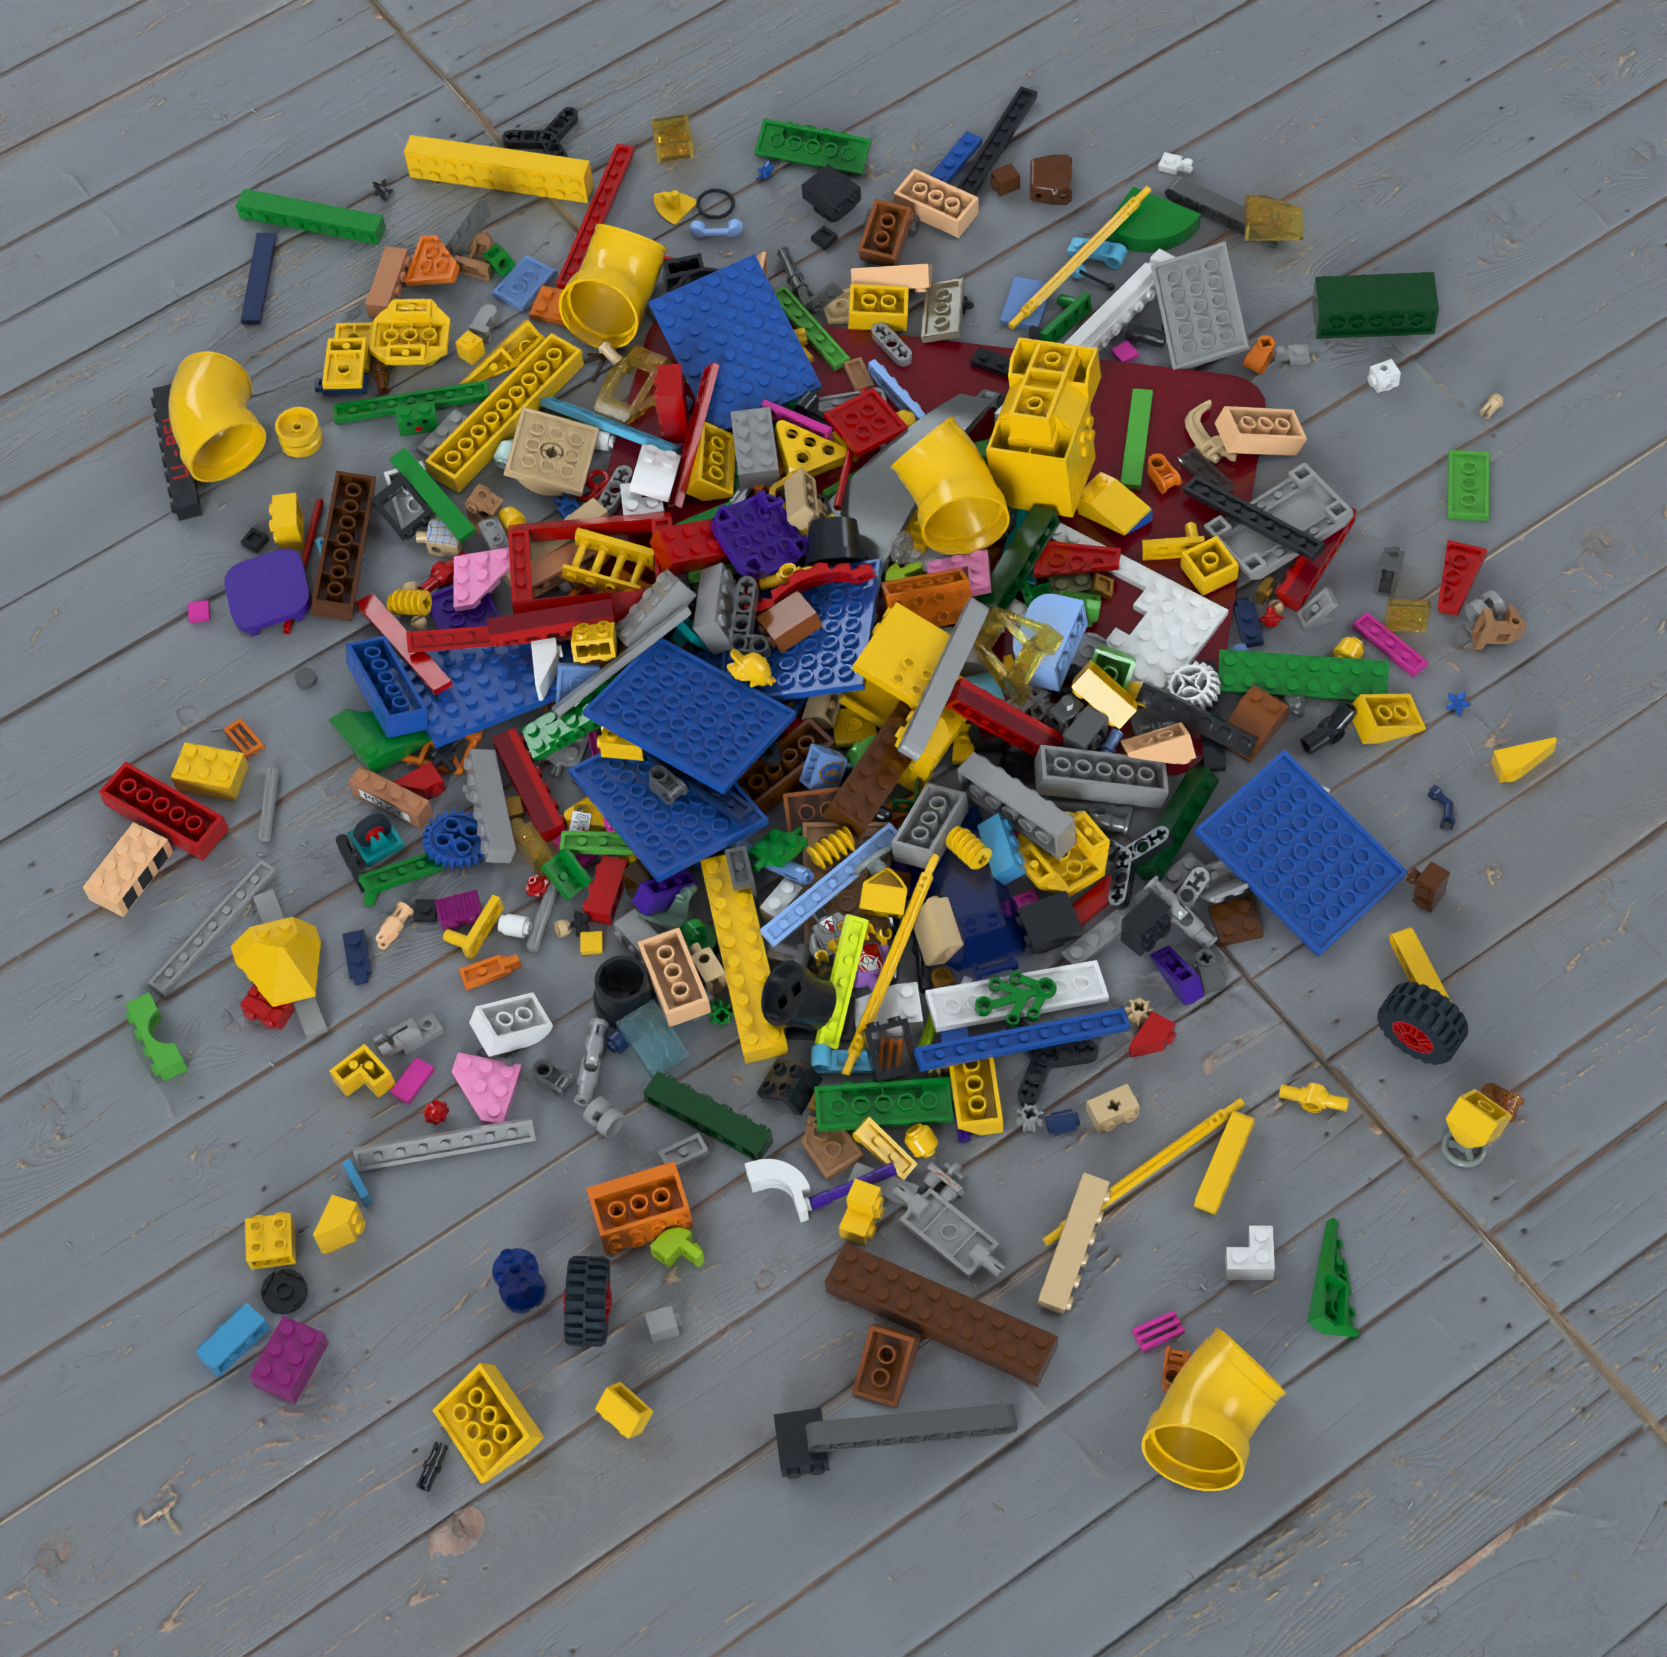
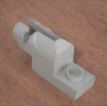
[372,1013,444,1058]

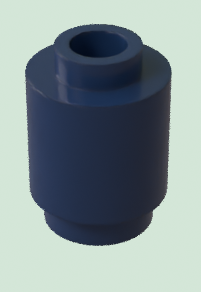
[606,1021,639,1054]
[1045,1109,1080,1136]

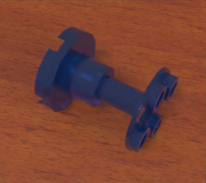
[492,1248,546,1313]

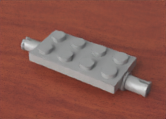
[893,1182,1007,1279]

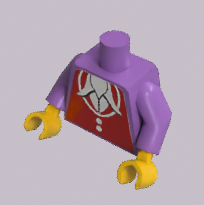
[828,928,892,991]

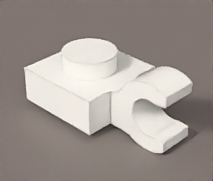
[1158,152,1193,175]

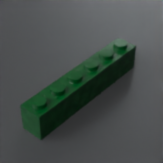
[976,505,1060,620]
[1135,767,1219,880]
[643,1071,773,1161]

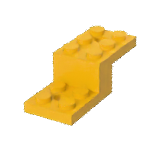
[322,322,373,389]

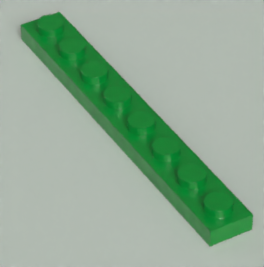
[333,380,490,425]

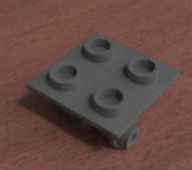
[1130,707,1177,736]

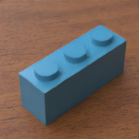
[977,813,1026,885]
[195,1303,270,1378]

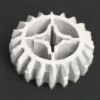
[1164,661,1221,710]

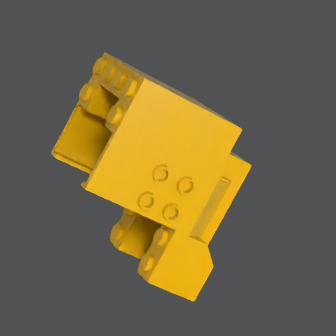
[986,337,1101,518]
[839,602,982,793]

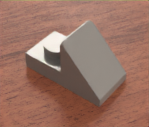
[1296,587,1339,629]

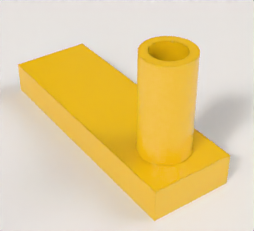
[1142,522,1205,561]
[443,894,504,960]
[852,1117,917,1180]

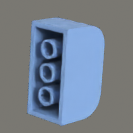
[1013,594,1088,692]

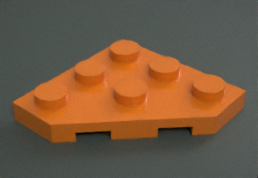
[404,235,460,287]

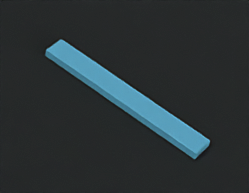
[540,397,682,455]

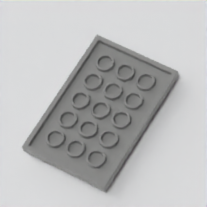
[1151,241,1250,370]

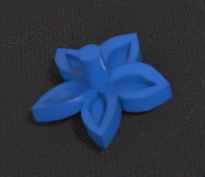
[756,161,775,181]
[1446,691,1471,716]

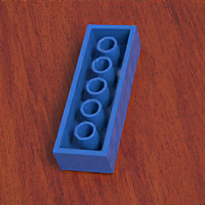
[346,636,428,738]

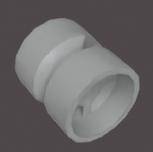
[1465,590,1505,625]
[583,1096,626,1139]

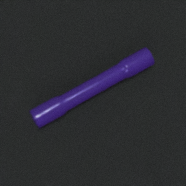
[808,1162,898,1210]

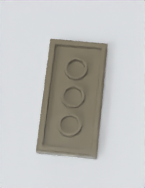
[921,278,965,343]

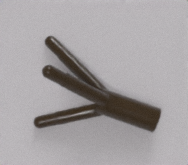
[583,349,619,382]

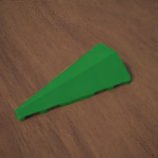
[1307,1218,1359,1337]

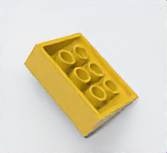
[432,1363,545,1484]

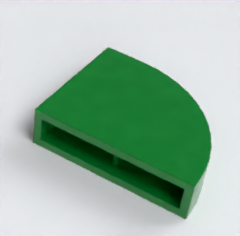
[1105,187,1201,252]

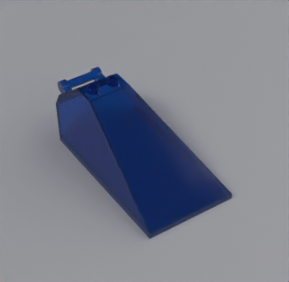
[896,805,1025,982]

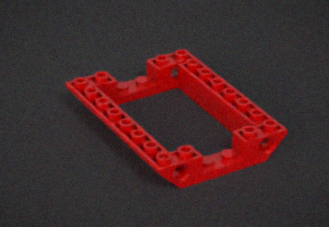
[508,511,677,623]

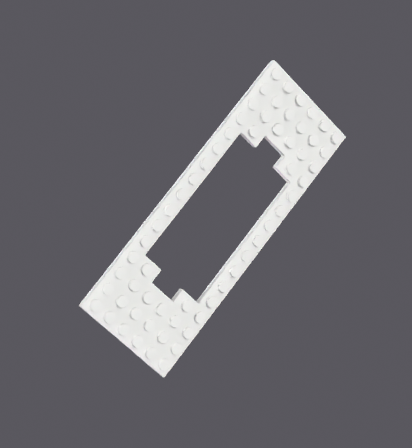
[891,508,1229,689]

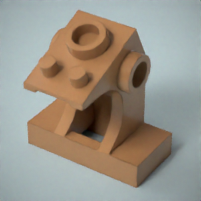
[454,230,495,282]
[465,484,504,536]
[1471,604,1527,650]

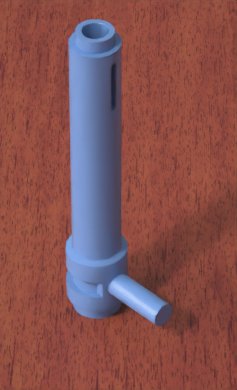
[720,831,814,885]

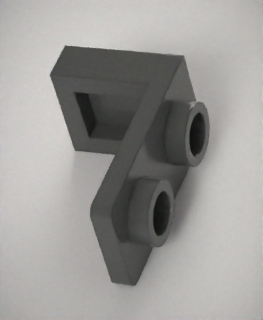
[797,282,844,314]

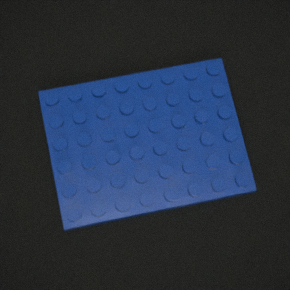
[648,254,822,432]
[746,558,883,701]
[399,625,579,748]
[583,638,797,795]
[1194,750,1408,957]
[568,751,769,883]

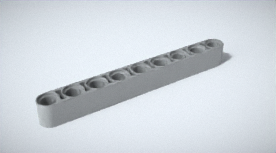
[897,597,990,761]

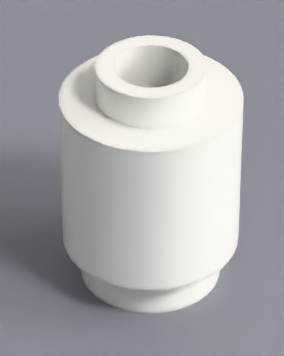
[594,430,616,451]
[498,914,532,938]

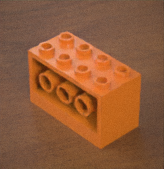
[880,567,971,627]
[586,1161,694,1255]

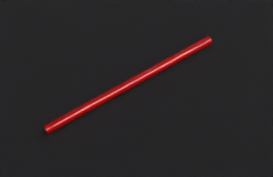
[833,387,868,511]
[282,499,324,634]

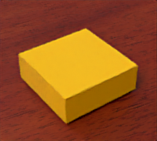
[580,931,603,955]

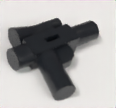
[428,739,463,774]

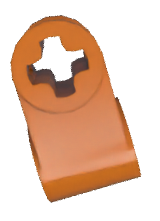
[1243,335,1275,375]
[1147,454,1182,494]
[1161,1346,1190,1393]

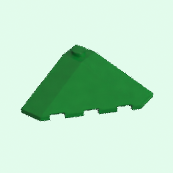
[329,709,431,774]

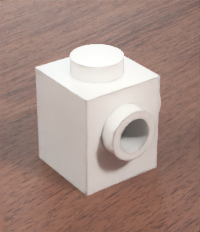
[1367,359,1401,393]

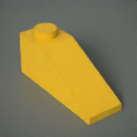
[1491,737,1557,783]

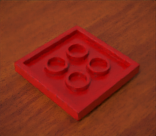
[824,387,908,457]

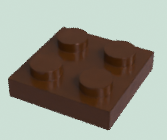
[1208,896,1264,947]

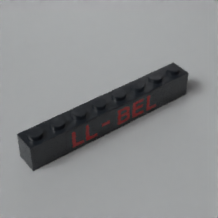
[151,384,203,521]

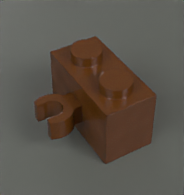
[1405,861,1450,913]

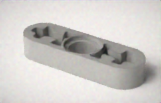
[871,323,912,367]
[598,465,633,516]
[1170,867,1210,924]

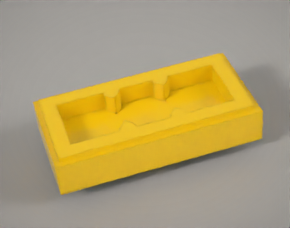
[952,724,975,764]

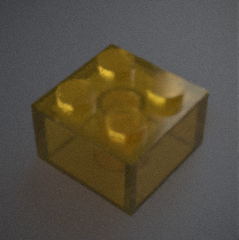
[651,114,694,162]

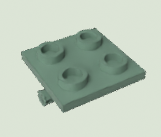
[637,884,698,930]

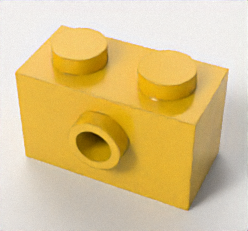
[595,1382,654,1439]

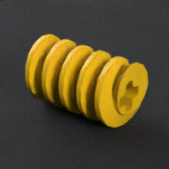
[387,589,432,616]
[807,826,855,869]
[945,826,992,870]

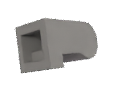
[469,304,499,344]

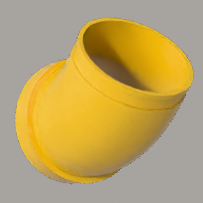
[559,224,668,349]
[168,351,266,482]
[890,416,1010,555]
[1141,1327,1287,1491]

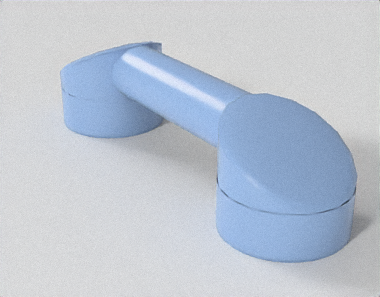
[690,219,743,239]

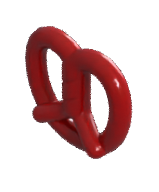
[575,469,611,502]

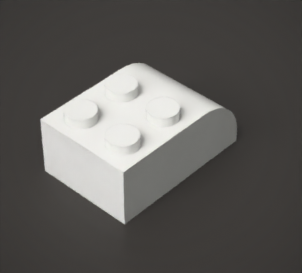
[629,444,681,502]
[469,992,553,1057]

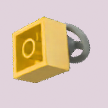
[854,846,907,919]
[1441,1089,1513,1168]

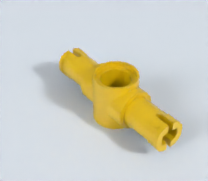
[759,563,813,590]
[1279,1083,1349,1113]

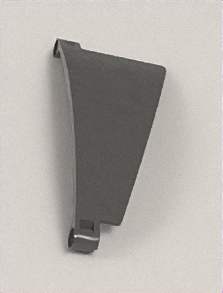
[825,389,1005,583]

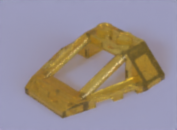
[594,345,686,425]
[973,606,1064,707]

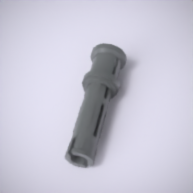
[777,247,809,297]

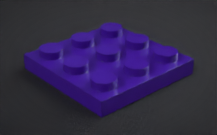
[430,584,501,629]

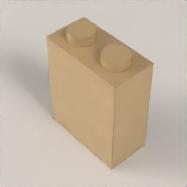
[913,896,964,966]

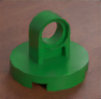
[680,919,717,955]

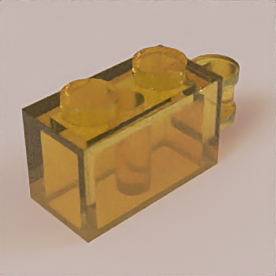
[511,818,553,875]

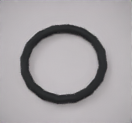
[696,188,735,219]

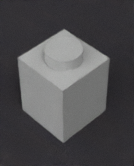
[645,1306,682,1343]

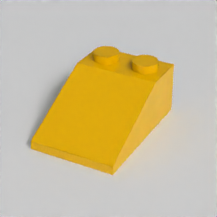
[1077,472,1151,536]
[1352,694,1426,744]

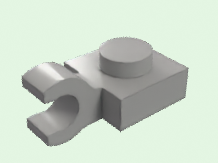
[1274,344,1310,365]

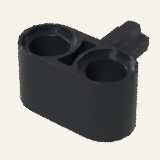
[793,391,830,426]

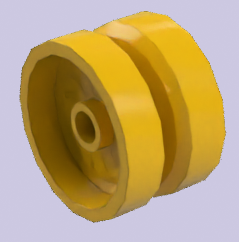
[275,407,323,458]

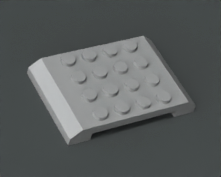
[1204,462,1353,580]

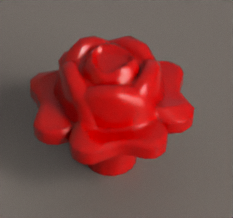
[1258,606,1284,628]
[525,874,550,897]
[422,1099,449,1125]

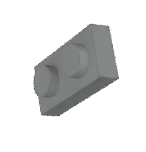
[658,1132,709,1170]

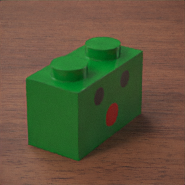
[395,401,439,437]

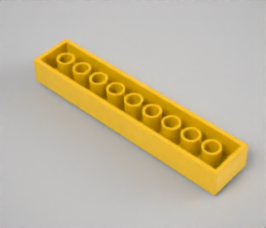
[404,135,594,203]
[425,333,584,494]
[700,855,789,1064]

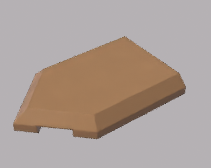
[802,1115,864,1180]

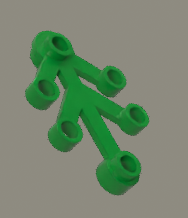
[974,971,1057,1028]

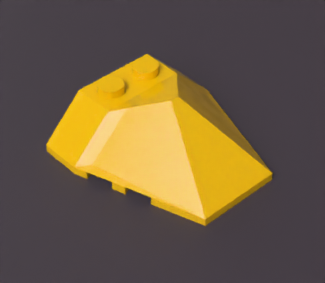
[231,917,321,1007]

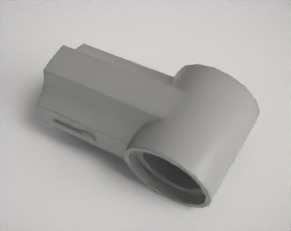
[767,943,812,968]

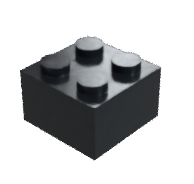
[1121,891,1172,957]

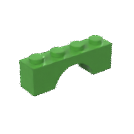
[125,992,188,1081]

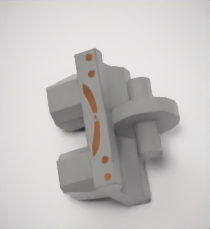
[923,1162,967,1203]

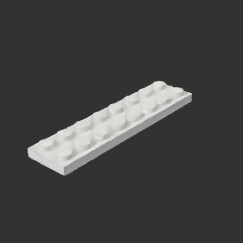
[925,960,1109,1032]

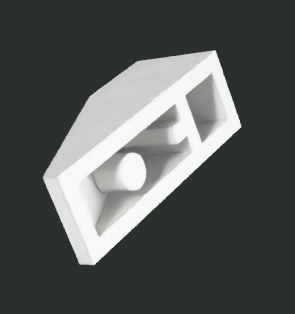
[531,637,563,701]

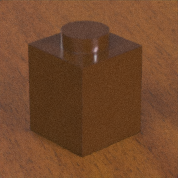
[989,163,1020,197]

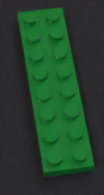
[1218,649,1389,702]

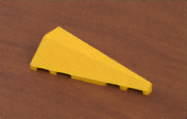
[458,319,546,385]

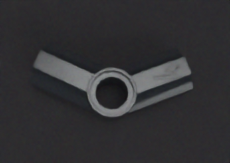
[1300,701,1358,755]

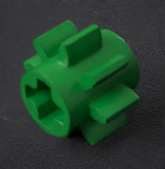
[707,998,734,1027]

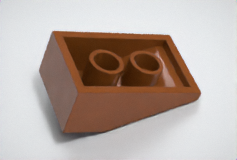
[1224,685,1289,763]
[852,1324,921,1408]

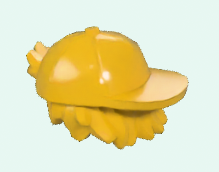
[726,648,776,688]

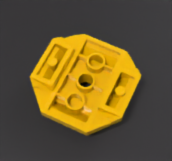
[369,299,451,366]
[1018,811,1110,897]

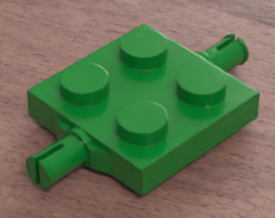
[747,826,808,873]

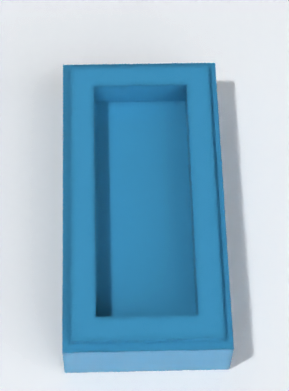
[342,1159,372,1208]

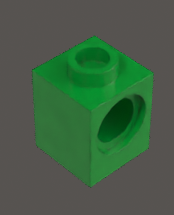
[482,243,516,277]

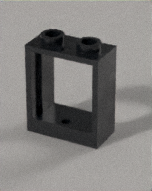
[371,475,434,541]
[861,1016,920,1082]

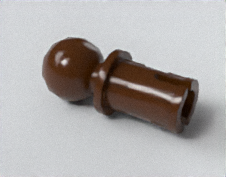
[372,361,390,395]

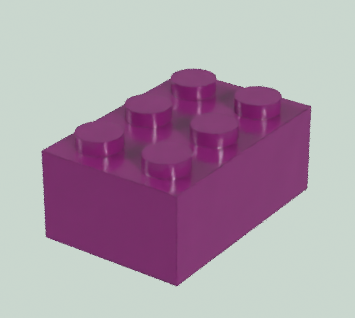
[249,1316,329,1404]

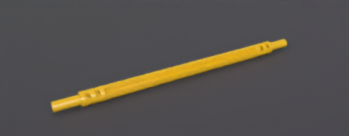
[1008,186,1151,330]
[841,854,940,1077]
[1042,1098,1245,1246]

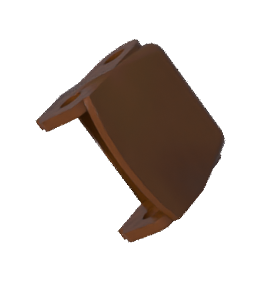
[1030,154,1072,205]

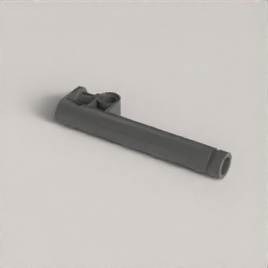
[1027,787,1134,837]

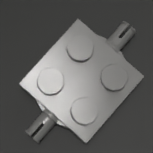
[542,734,589,778]

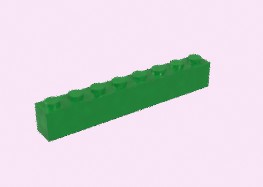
[235,189,386,245]

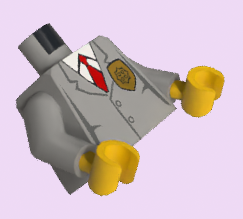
[809,908,876,967]

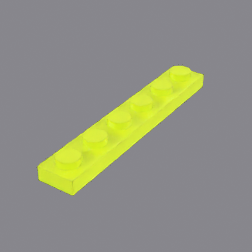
[814,914,869,1050]

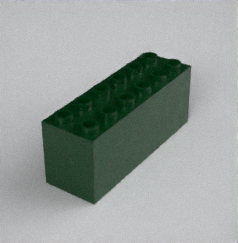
[1312,272,1439,339]

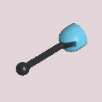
[1070,264,1115,290]

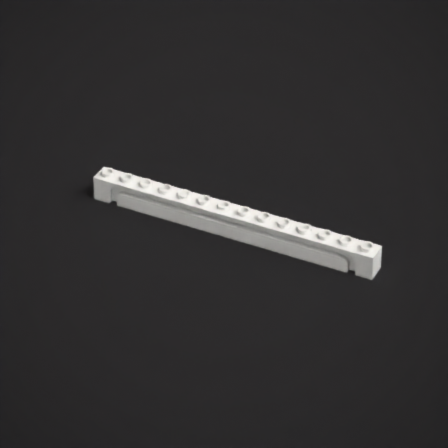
[995,249,1175,424]

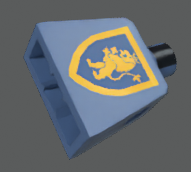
[799,744,852,790]

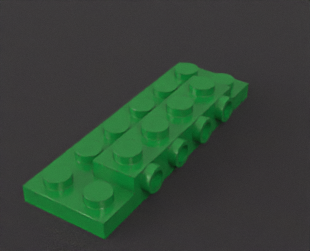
[754,119,872,177]
[521,672,621,762]
[814,1077,953,1132]

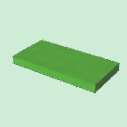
[1447,450,1490,521]

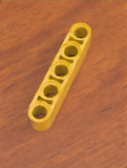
[1389,927,1451,1002]
[1193,1110,1255,1215]

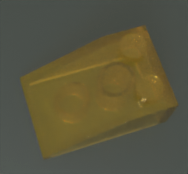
[1244,195,1303,241]

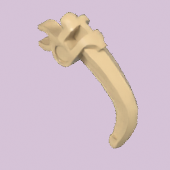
[1185,400,1240,463]

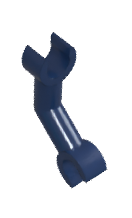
[1427,784,1455,830]

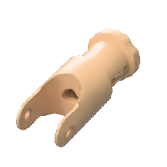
[376,902,414,950]

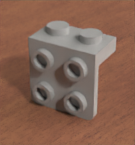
[1189,859,1249,904]

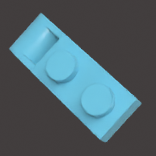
[1067,237,1128,270]
[810,1044,878,1074]

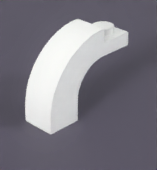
[745,1159,812,1222]

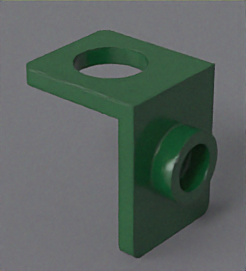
[892,778,922,813]

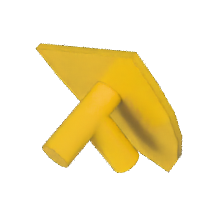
[654,190,697,226]

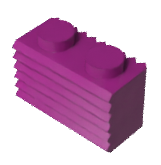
[435,889,482,931]

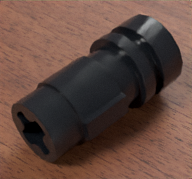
[1124,321,1166,348]

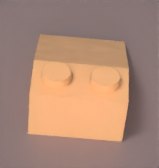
[1120,722,1196,764]

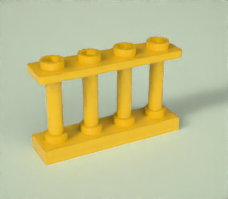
[562,528,655,593]

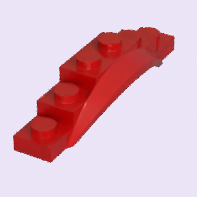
[756,562,877,616]

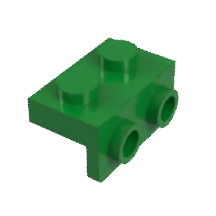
[1021,579,1053,608]
[540,847,592,901]

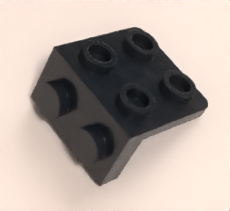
[757,1059,822,1115]

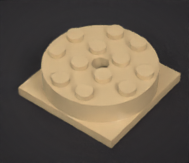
[504,407,600,497]

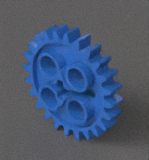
[423,809,485,871]

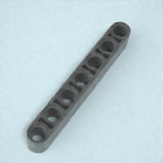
[1165,177,1288,249]

